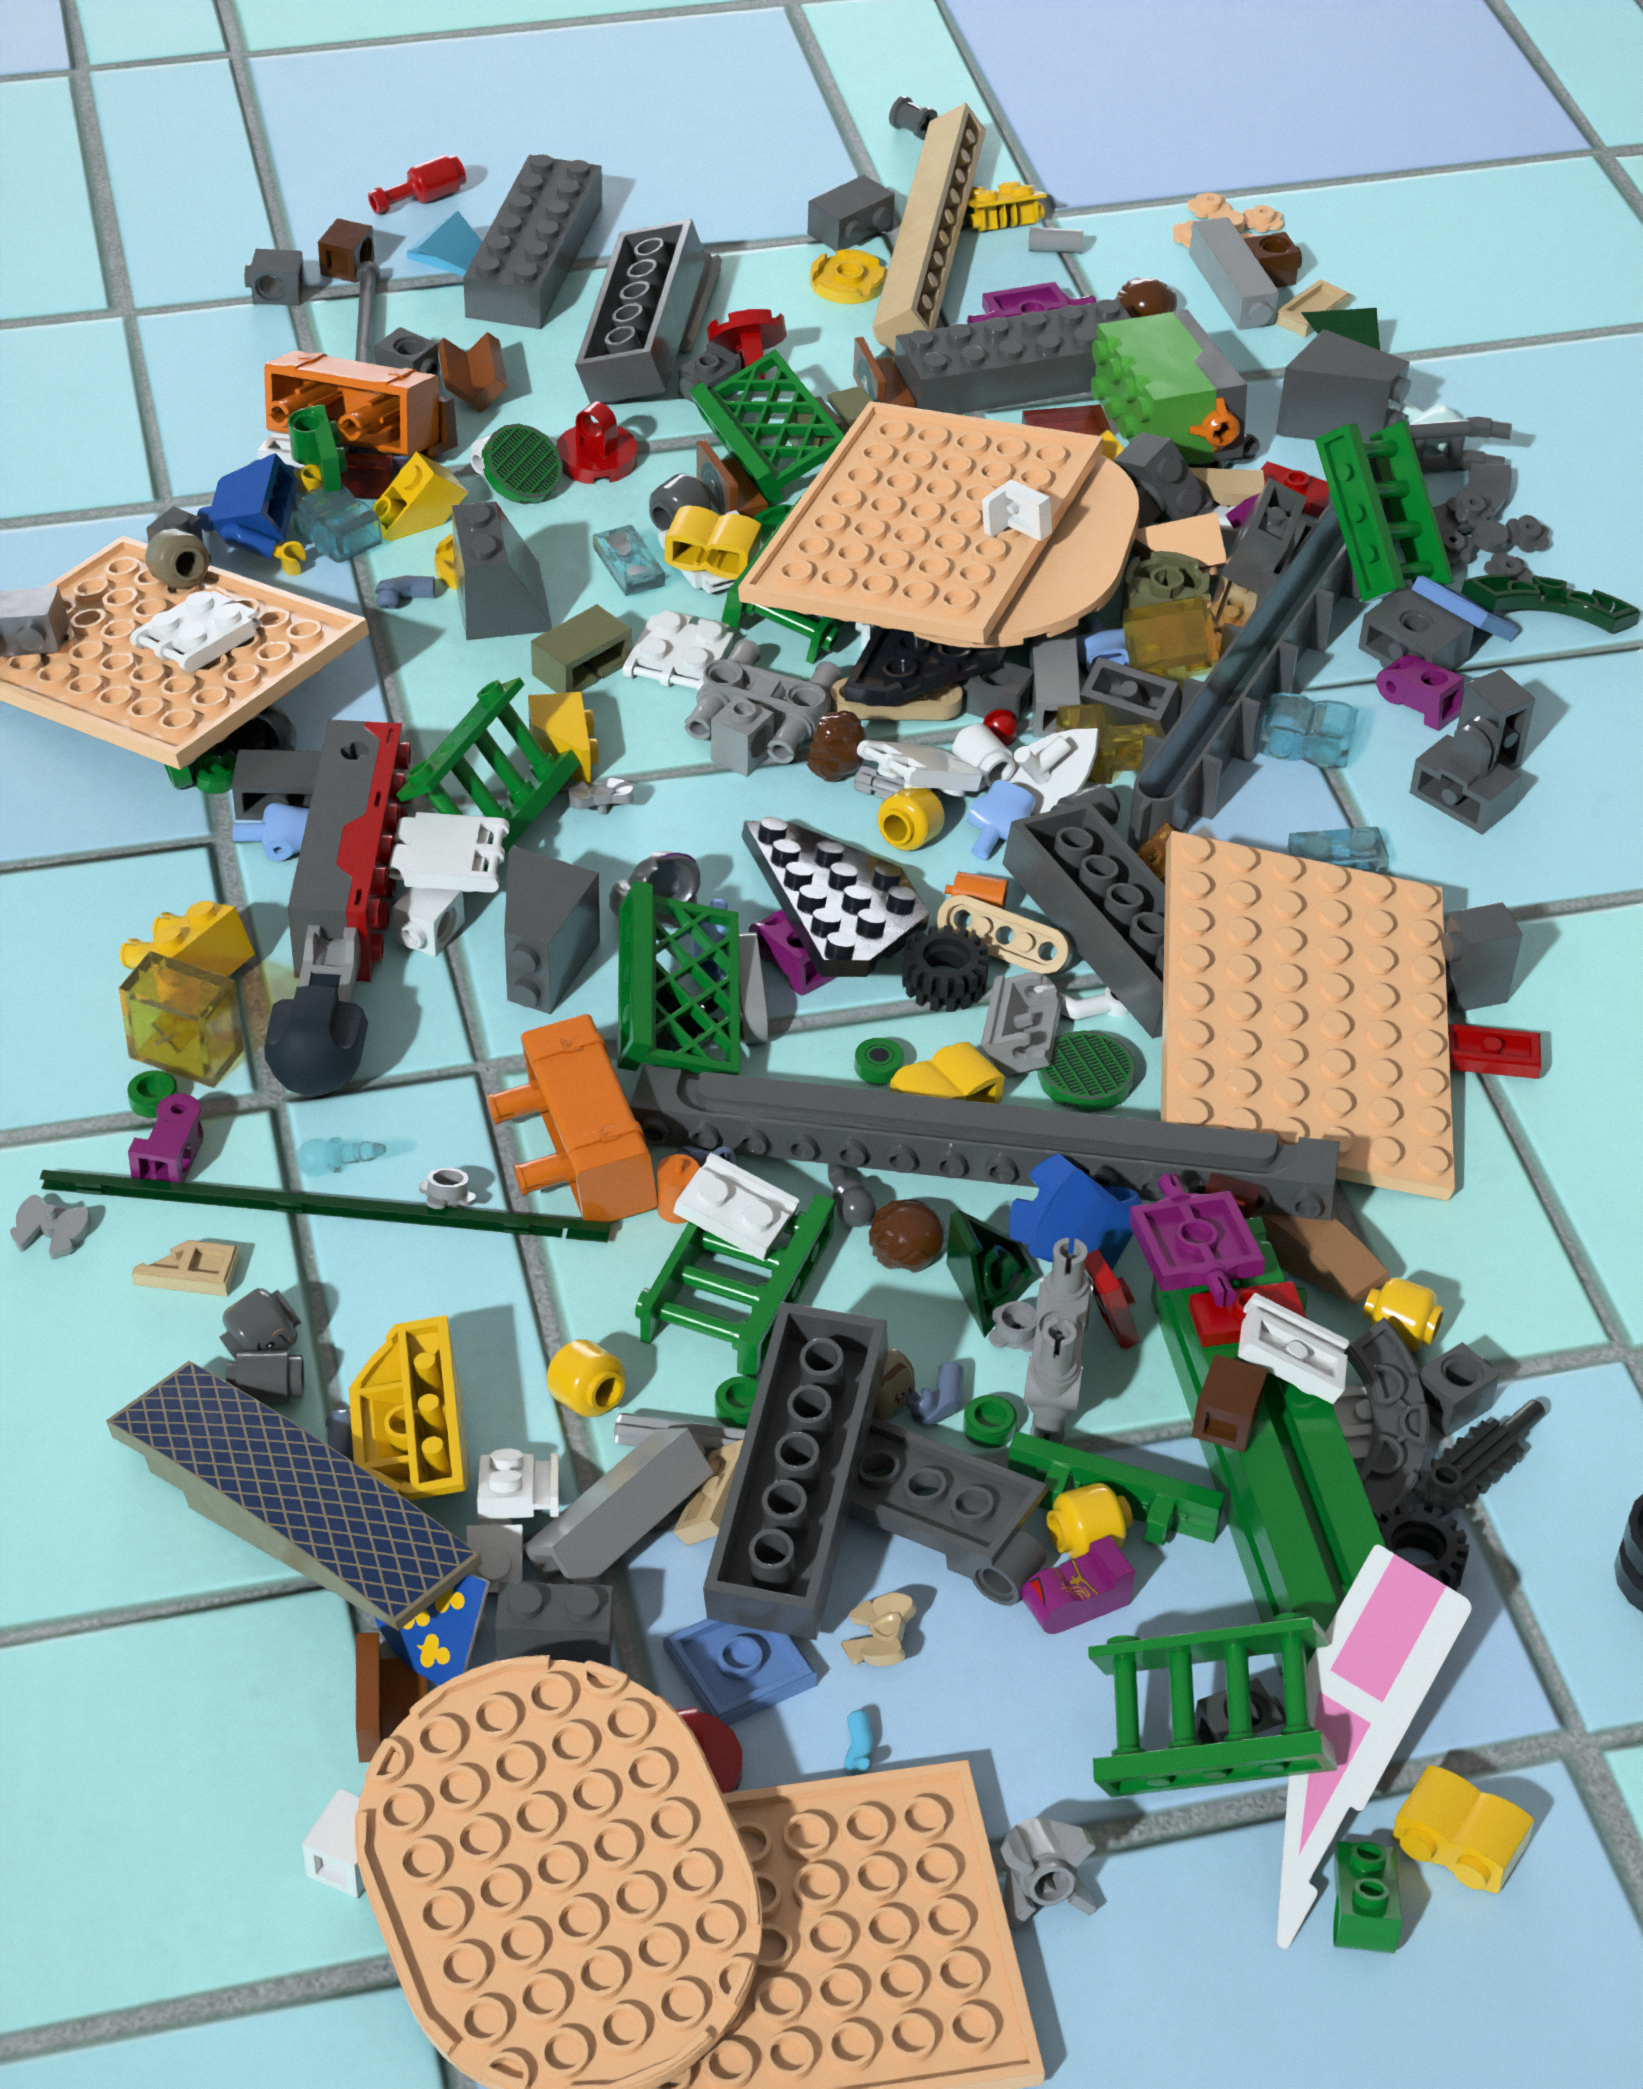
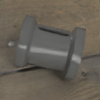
[889,95,938,140]

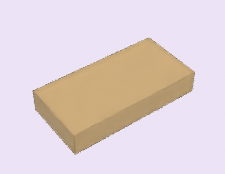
[1275,279,1351,338]

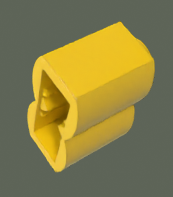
[664,506,761,580]
[890,1042,1005,1104]
[1392,1765,1534,1893]

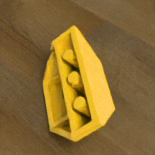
[349,1315,471,1500]

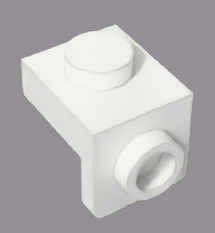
[982,479,1052,541]
[466,1518,524,1594]

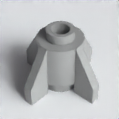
[1000,1817,1097,1930]

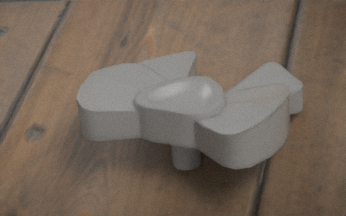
[569,778,634,814]
[10,1195,91,1260]

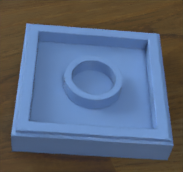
[1411,575,1518,642]
[663,1618,817,1726]

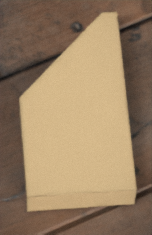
[1190,468,1265,506]
[132,1240,240,1297]

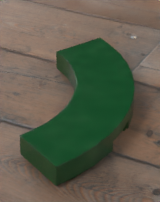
[1461,574,1641,634]

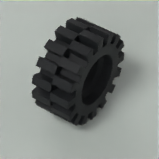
[902,925,989,1012]
[1376,1503,1469,1592]

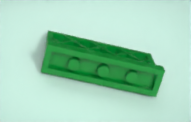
[688,349,845,507]
[617,880,740,1075]

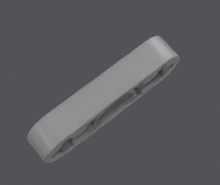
[739,932,768,1043]

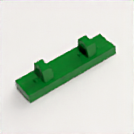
[1007,1431,1225,1546]

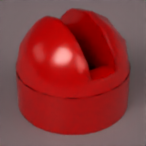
[982,708,1018,747]

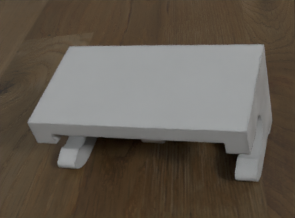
[981,972,1063,1077]

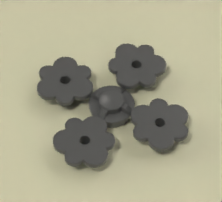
[1439,491,1549,582]

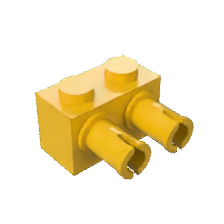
[119,901,255,1008]

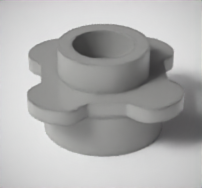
[419,1168,476,1209]
[989,1301,1036,1352]

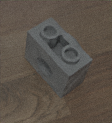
[1220,478,1308,594]
[1358,585,1475,671]

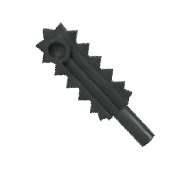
[1412,1399,1545,1516]

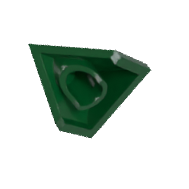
[1300,308,1380,350]
[946,1209,1040,1338]

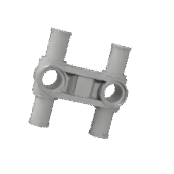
[684,639,842,764]
[1023,1238,1094,1444]

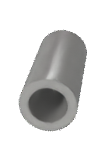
[1029,227,1083,253]

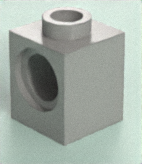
[711,696,774,777]

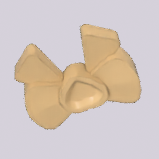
[841,1592,917,1667]

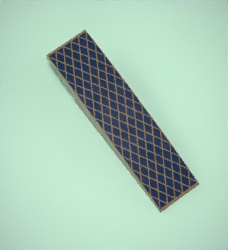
[106,1361,483,1631]

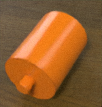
[945,871,1009,913]
[657,1154,700,1224]

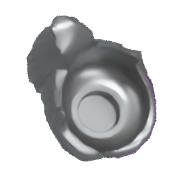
[609,851,701,929]

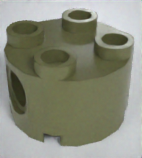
[1120,551,1210,650]

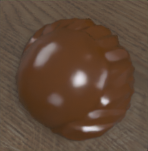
[1115,277,1178,318]
[807,710,868,782]
[869,1199,947,1272]

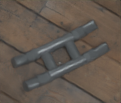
[1369,416,1512,472]

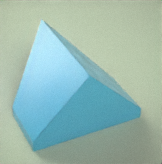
[407,211,483,276]

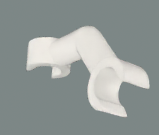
[1027,976,1130,1020]

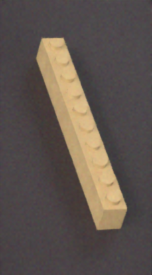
[872,102,986,357]

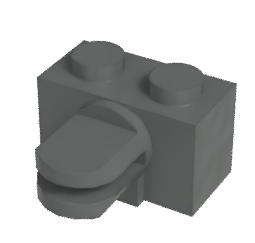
[1114,432,1209,529]
[1409,717,1521,835]

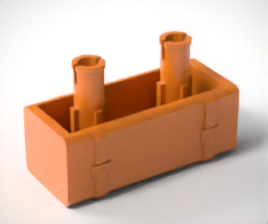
[264,350,440,456]
[486,1014,658,1223]

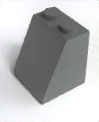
[1276,329,1411,441]
[452,501,552,640]
[504,846,600,1014]

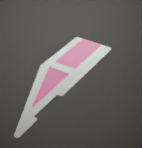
[1276,1545,1472,1949]

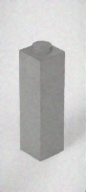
[1189,217,1279,330]
[1028,627,1081,738]
[522,1428,714,1584]

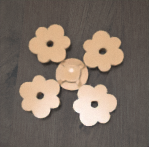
[1172,193,1283,248]

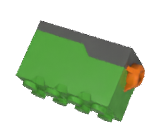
[1091,309,1247,465]

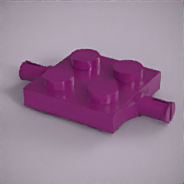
[967,282,1097,324]
[1129,1172,1265,1307]

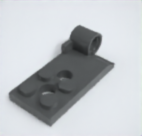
[848,1417,1048,1606]

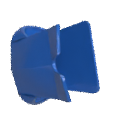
[1009,1153,1142,1278]

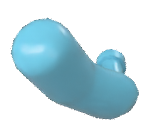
[844,1710,874,1775]

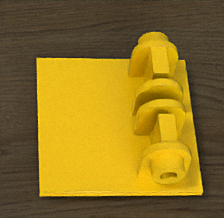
[967,181,1047,232]

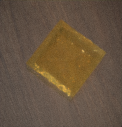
[1122,594,1219,677]
[119,951,244,1088]

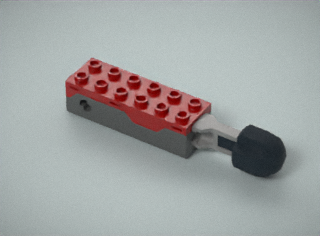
[264,719,413,1098]

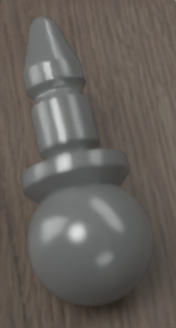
[827,1164,877,1227]

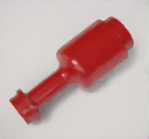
[368,154,466,214]

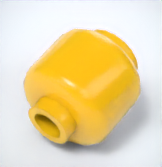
[877,787,945,851]
[1362,1278,1444,1353]
[547,1339,626,1417]
[1046,1483,1133,1559]

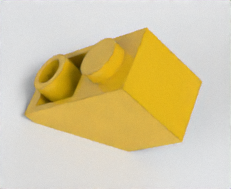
[366,451,468,542]
[528,692,599,784]

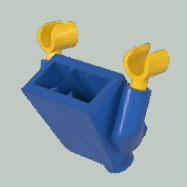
[197,453,323,576]

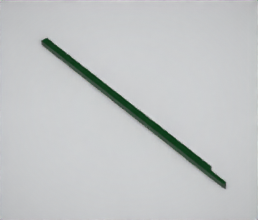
[39,1170,610,1243]

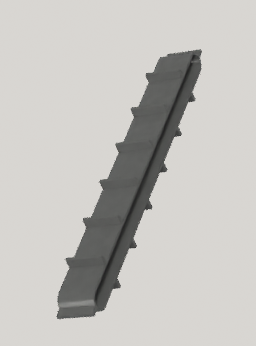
[1127,458,1396,860]

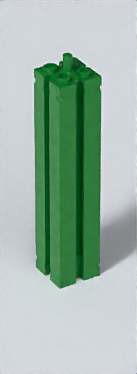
[1150,1217,1387,1676]

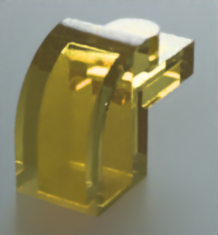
[1055,704,1156,784]

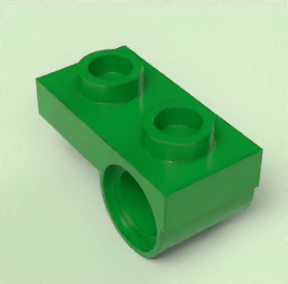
[288,405,347,492]
[1333,1841,1402,1954]

